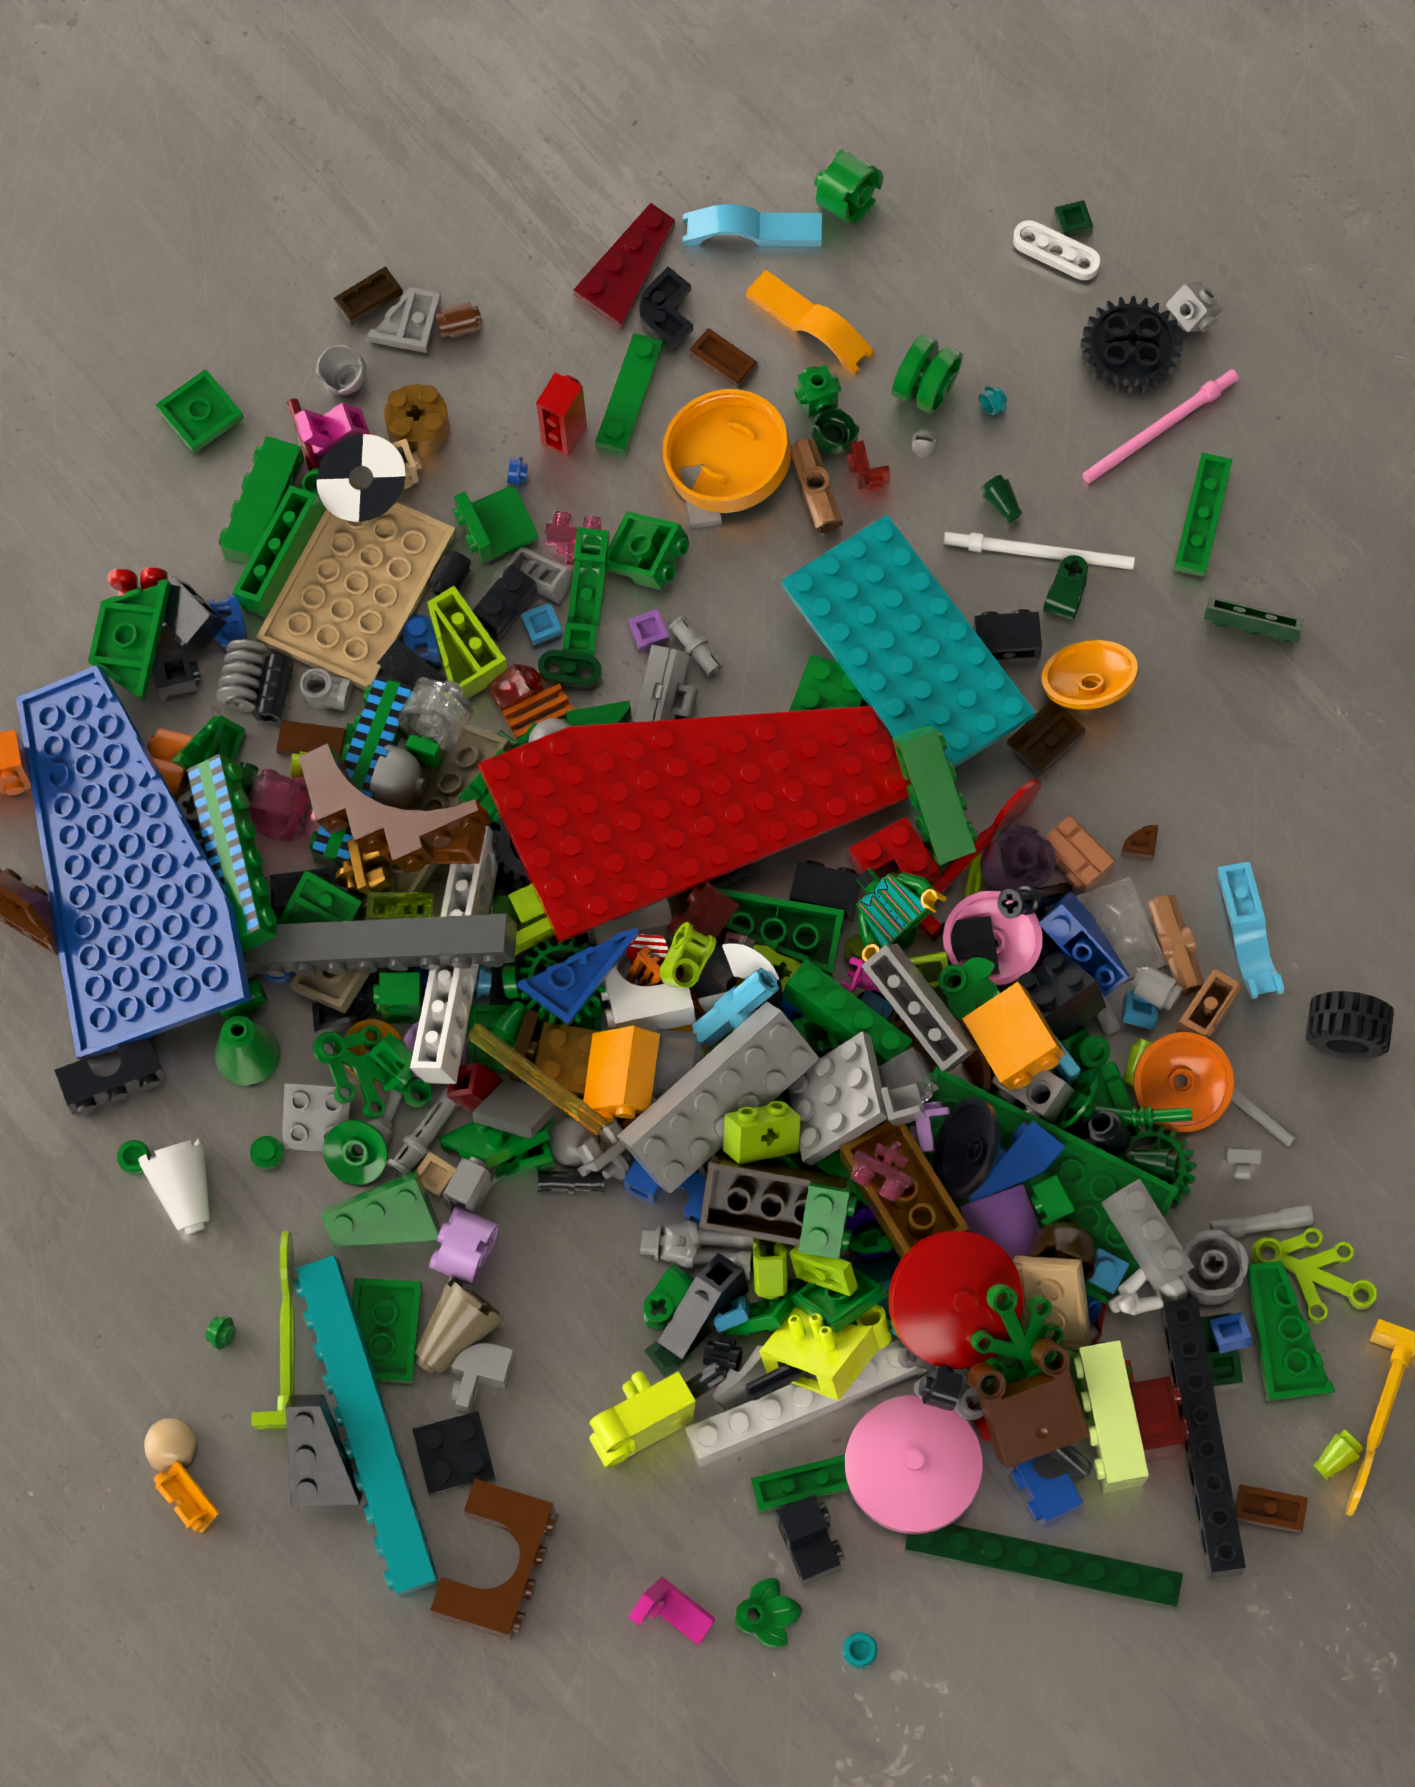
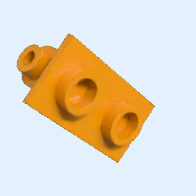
[153,1461,220,1533]

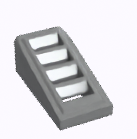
[503,547,573,604]

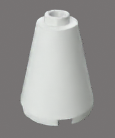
[138,1138,210,1235]

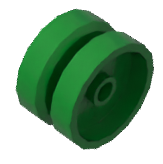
[892,333,963,415]

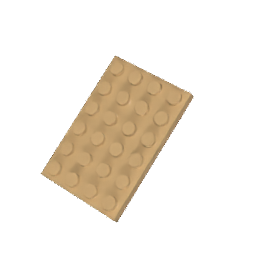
[256,482,457,690]

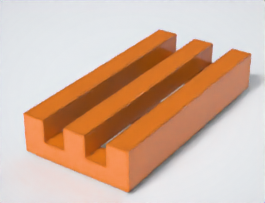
[502,683,574,739]
[625,946,663,987]

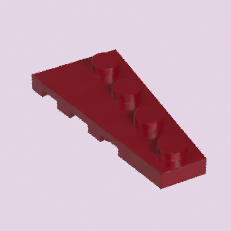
[573,203,675,330]

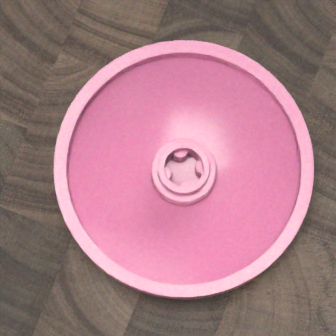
[845,1395,983,1534]

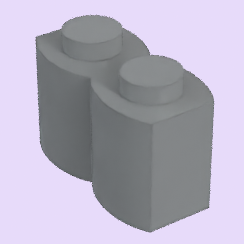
[443,1157,493,1215]

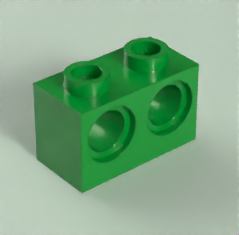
[373,972,425,1024]

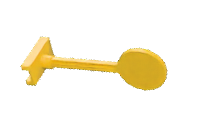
[1345,1319,1415,1517]

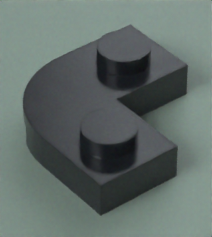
[639,266,693,351]
[312,972,377,1036]

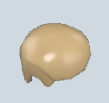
[144,1418,196,1473]

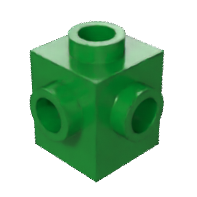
[794,365,841,418]

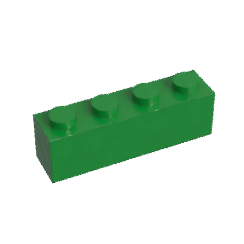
[219,436,305,565]
[232,485,326,618]
[783,959,913,1077]

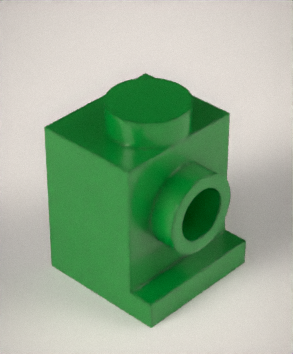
[1030,1172,1076,1226]

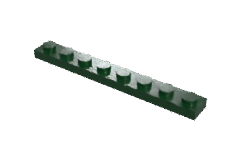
[904,1524,1183,1609]

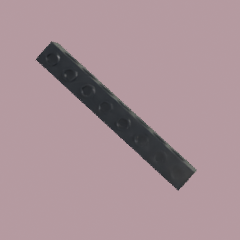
[1160,1298,1246,1580]

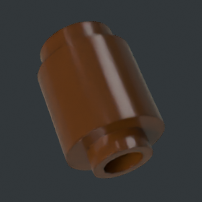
[435,301,483,339]

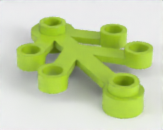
[1251,1227,1377,1324]

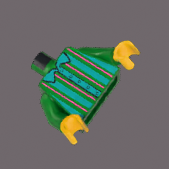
[856,868,946,962]

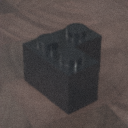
[776,1495,845,1586]

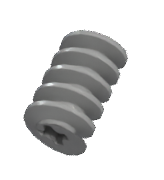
[216,640,268,712]

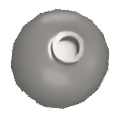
[369,744,426,809]

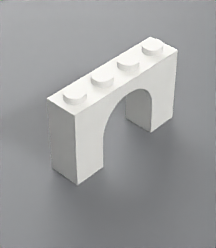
[587,899,696,1032]

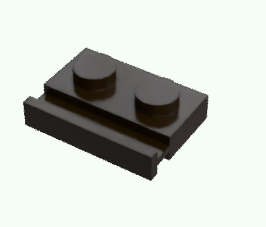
[1006,700,1086,776]

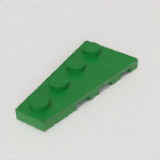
[1247,1261,1335,1401]

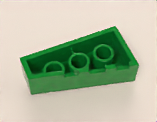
[892,724,977,865]
[708,887,844,979]

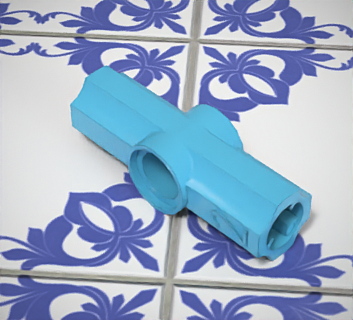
[692,968,779,1048]

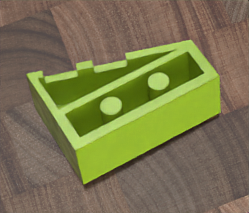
[427,586,509,707]

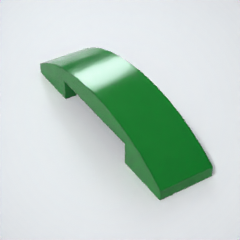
[562,527,609,656]

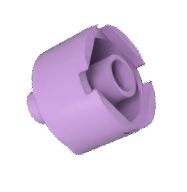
[429,1207,500,1286]

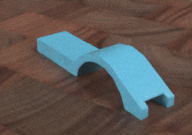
[683,204,822,246]
[1217,862,1285,999]

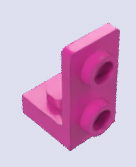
[628,1576,715,1644]

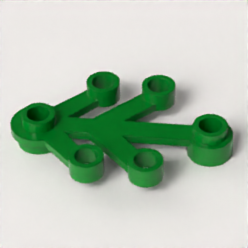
[313,1025,433,1119]
[970,1284,1063,1383]

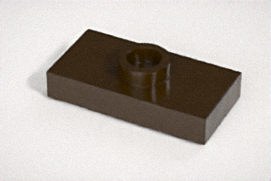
[333,266,403,326]
[507,1009,541,1082]

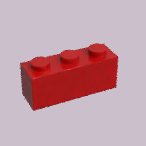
[536,372,587,457]

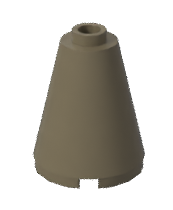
[415,1277,504,1374]

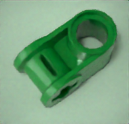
[643,1264,694,1331]

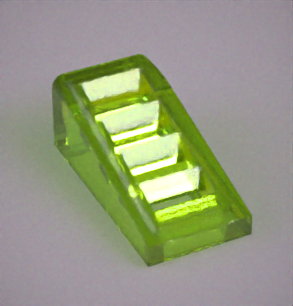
[366,892,434,920]

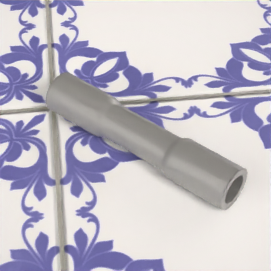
[1210,1205,1314,1238]

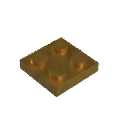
[531,1022,601,1097]

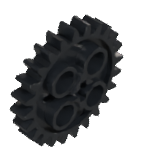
[1081,296,1183,394]

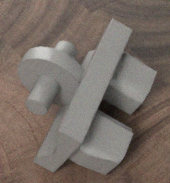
[575,1120,632,1180]

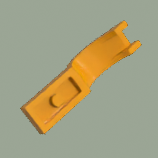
[746,269,875,376]

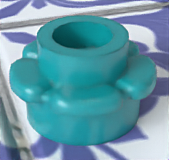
[978,385,1007,416]

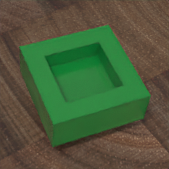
[405,734,444,770]

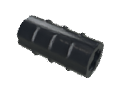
[253,654,294,724]

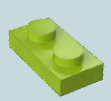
[789,1246,858,1296]

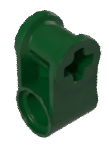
[1043,555,1088,621]

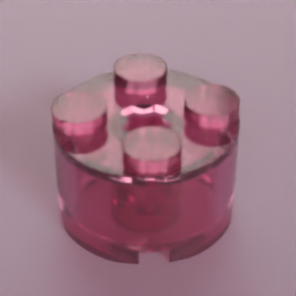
[248,769,313,841]

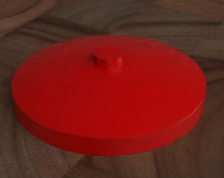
[888,1230,1023,1369]

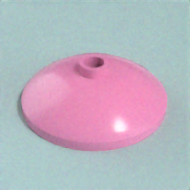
[943,891,1043,987]

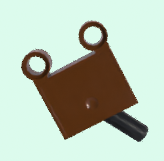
[967,1338,1093,1479]

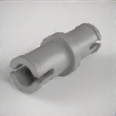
[669,615,724,677]

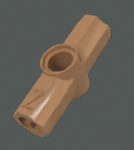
[791,438,843,534]
[1147,894,1205,996]

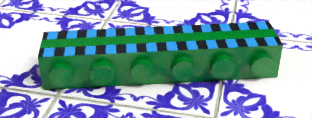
[309,676,416,869]
[187,754,278,952]

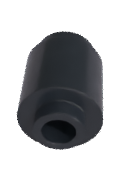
[429,550,471,596]
[1088,1110,1131,1155]

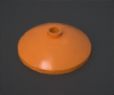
[1133,1032,1234,1133]

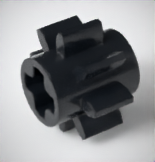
[703,1334,743,1374]

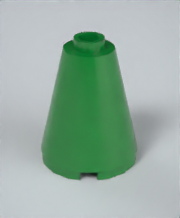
[214,1016,280,1086]

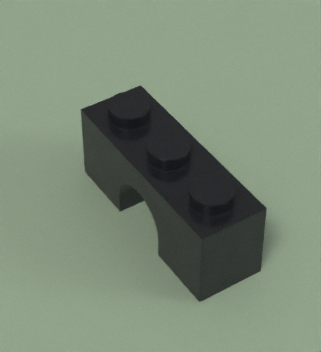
[54,1037,166,1115]

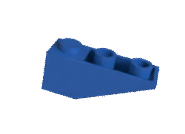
[1038,891,1130,996]
[968,1121,1066,1202]

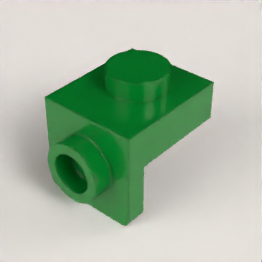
[368,1033,414,1092]

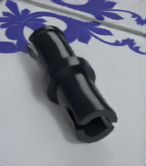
[538,1168,605,1195]

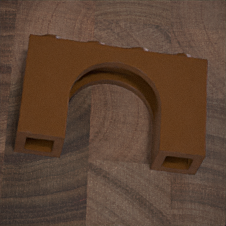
[430,1479,558,1640]

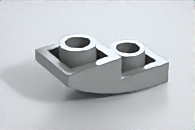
[711,1345,766,1411]

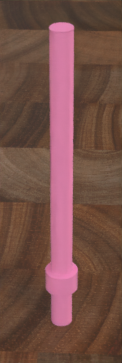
[1082,369,1239,484]

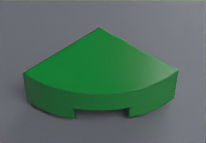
[850,1225,893,1253]

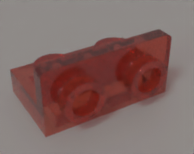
[667,882,739,942]

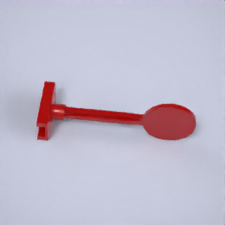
[917,778,1042,942]

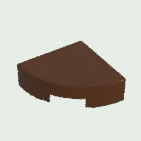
[1121,825,1158,859]

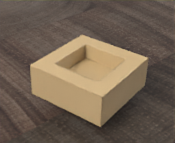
[416,1152,456,1199]

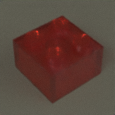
[1129,1376,1189,1463]

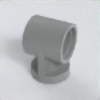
[300,668,353,711]

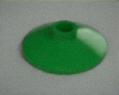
[323,1120,388,1185]

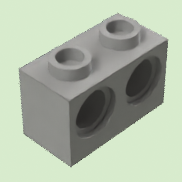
[991,1071,1075,1124]

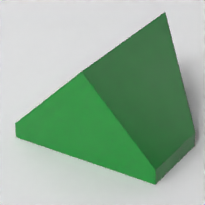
[492,1141,554,1185]

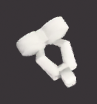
[1108,1268,1188,1315]

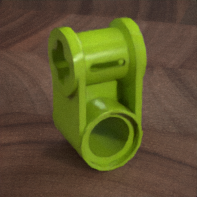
[659,922,716,988]

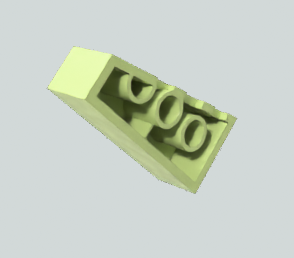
[1073,1340,1149,1493]

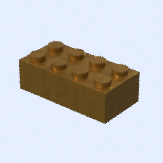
[840,1120,970,1259]

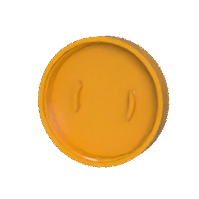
[662,389,791,513]

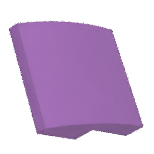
[960,1184,1040,1260]

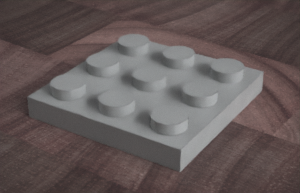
[788,1031,888,1166]

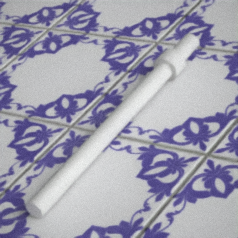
[943,532,1135,570]

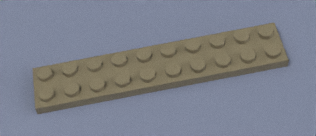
[289,720,513,1013]

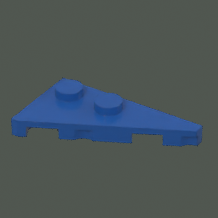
[517,927,639,1025]

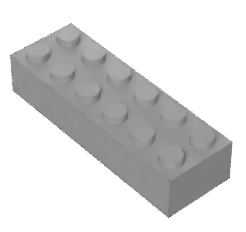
[617,1001,819,1194]

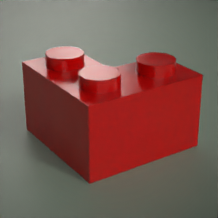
[849,816,939,884]

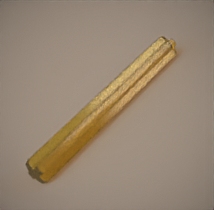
[468,1024,607,1135]

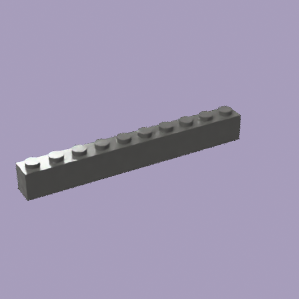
[242,914,517,978]

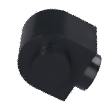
[918,1365,964,1411]

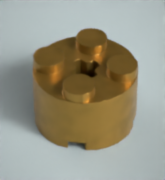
[384,384,450,458]

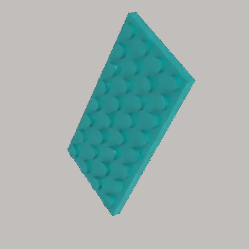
[781,514,1035,768]

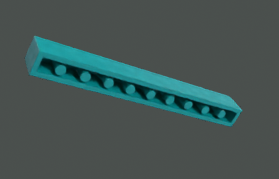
[293,1255,440,1596]

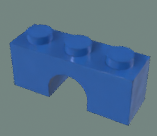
[624,1159,707,1226]
[1010,1459,1083,1527]

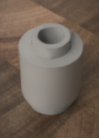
[1131,965,1183,1011]

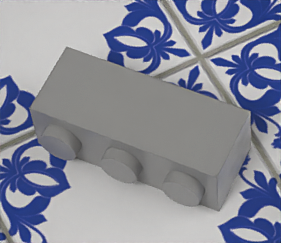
[1101,1179,1194,1291]

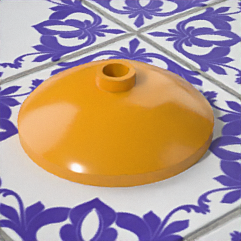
[1041,640,1138,710]

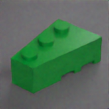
[321,1171,441,1247]

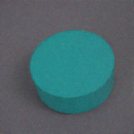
[843,1632,877,1669]

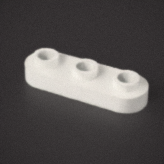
[1013,220,1100,280]

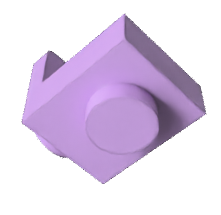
[910,1102,950,1153]

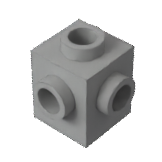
[1166,282,1223,332]

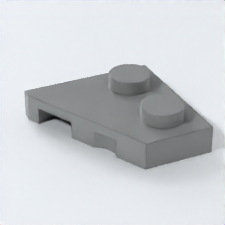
[367,287,441,353]

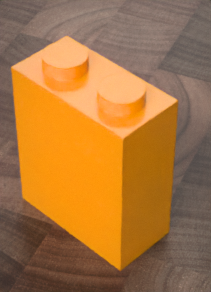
[962,982,1066,1092]
[582,1026,660,1122]

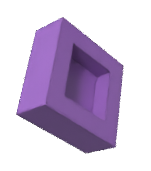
[628,609,669,652]

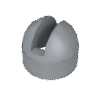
[911,429,937,457]

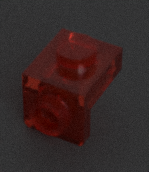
[846,440,890,490]
[487,663,544,711]

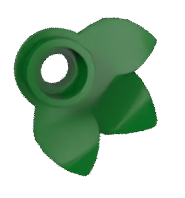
[938,957,1000,1022]
[734,1578,802,1647]

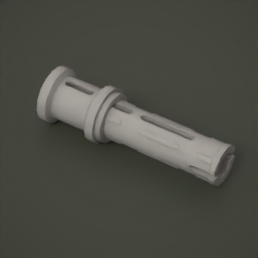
[386,1086,459,1177]

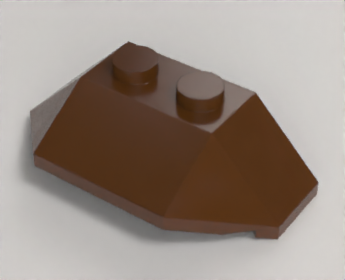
[0,868,59,956]

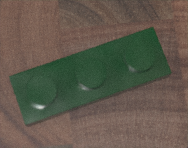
[1204,596,1304,643]

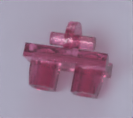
[545,511,602,565]
[850,1140,916,1202]

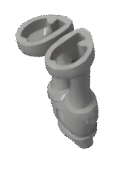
[640,1221,753,1280]

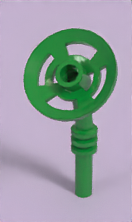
[1053,1071,1192,1129]

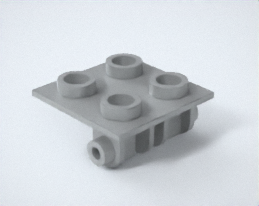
[281,1083,353,1152]

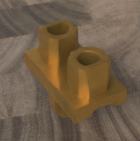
[335,839,392,905]

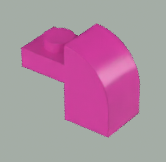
[295,403,370,456]

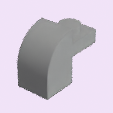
[451,1343,515,1414]

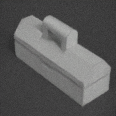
[633,645,699,722]

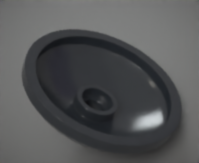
[933,1097,1001,1199]

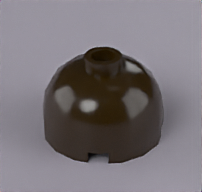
[1028,1219,1098,1282]

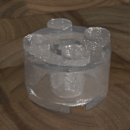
[398,678,474,752]

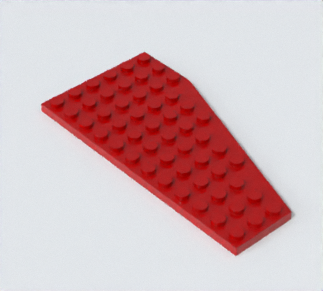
[478,706,912,943]

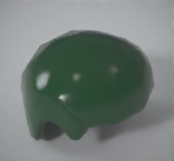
[811,408,859,455]

